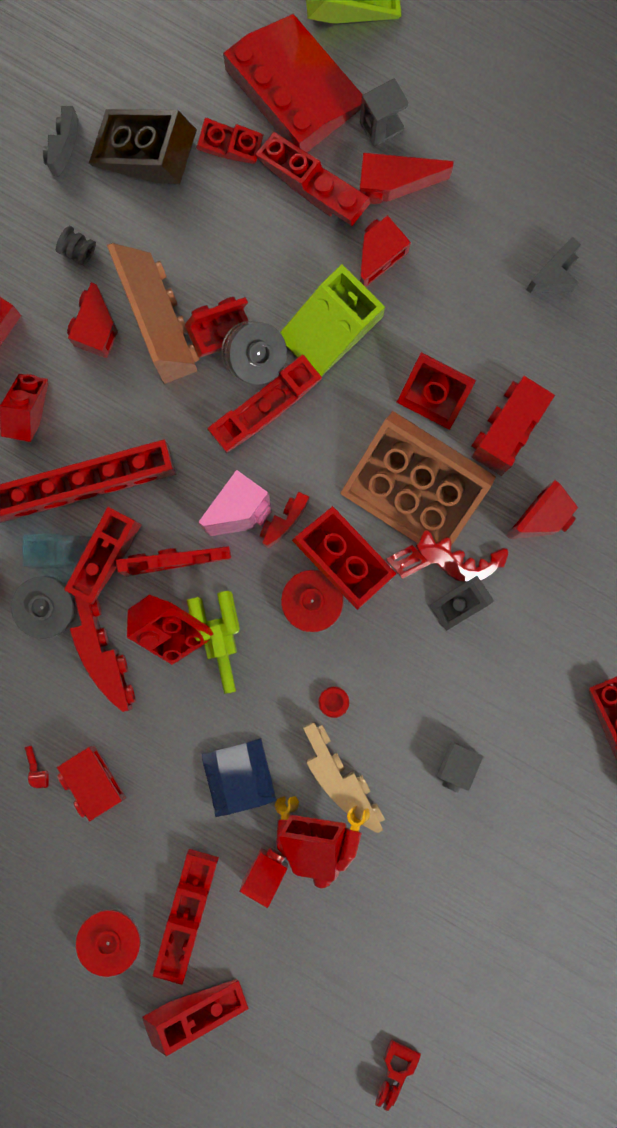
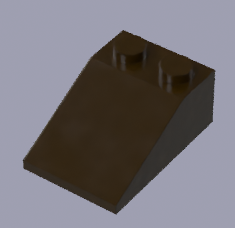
[89,109,197,184]

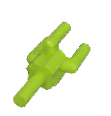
[186,590,240,694]

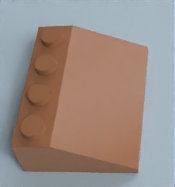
[107,243,200,384]
[340,411,496,546]

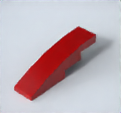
[152,849,219,985]

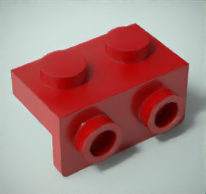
[185,297,249,358]

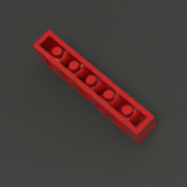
[0,439,177,523]

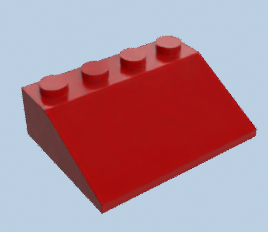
[223,14,363,152]

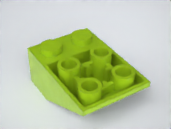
[280,264,385,377]

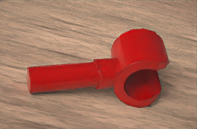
[25,746,49,788]

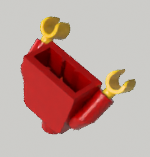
[274,796,370,888]

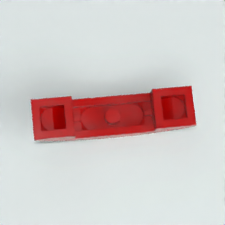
[207,355,322,453]

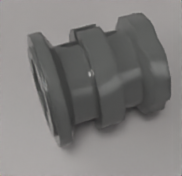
[56,225,96,266]

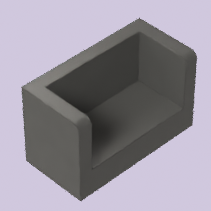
[360,78,409,147]

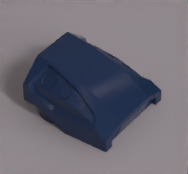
[201,738,276,817]

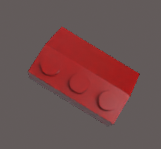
[292,506,397,610]

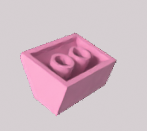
[198,470,272,536]

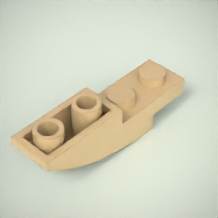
[303,722,385,833]

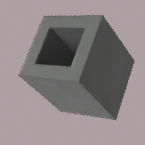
[437,742,484,793]

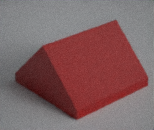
[396,352,476,430]

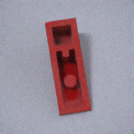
[359,153,454,204]
[64,507,142,605]
[142,979,249,1056]

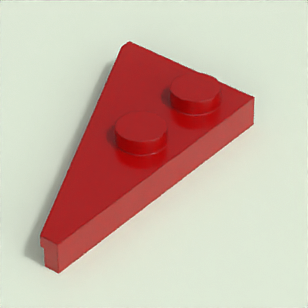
[116,546,232,577]

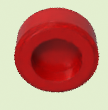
[318,687,349,718]

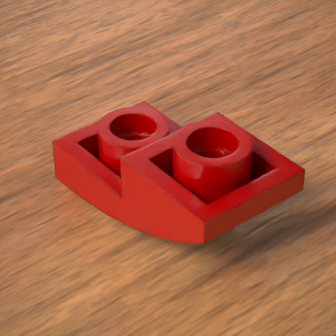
[196,117,264,164]
[259,492,309,549]

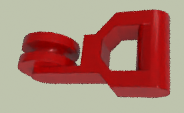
[375,1040,421,1111]

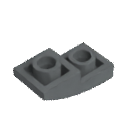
[43,106,79,176]

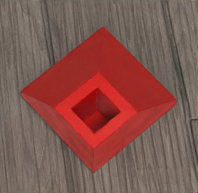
[127,595,214,665]

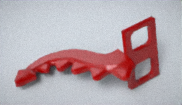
[386,530,508,582]

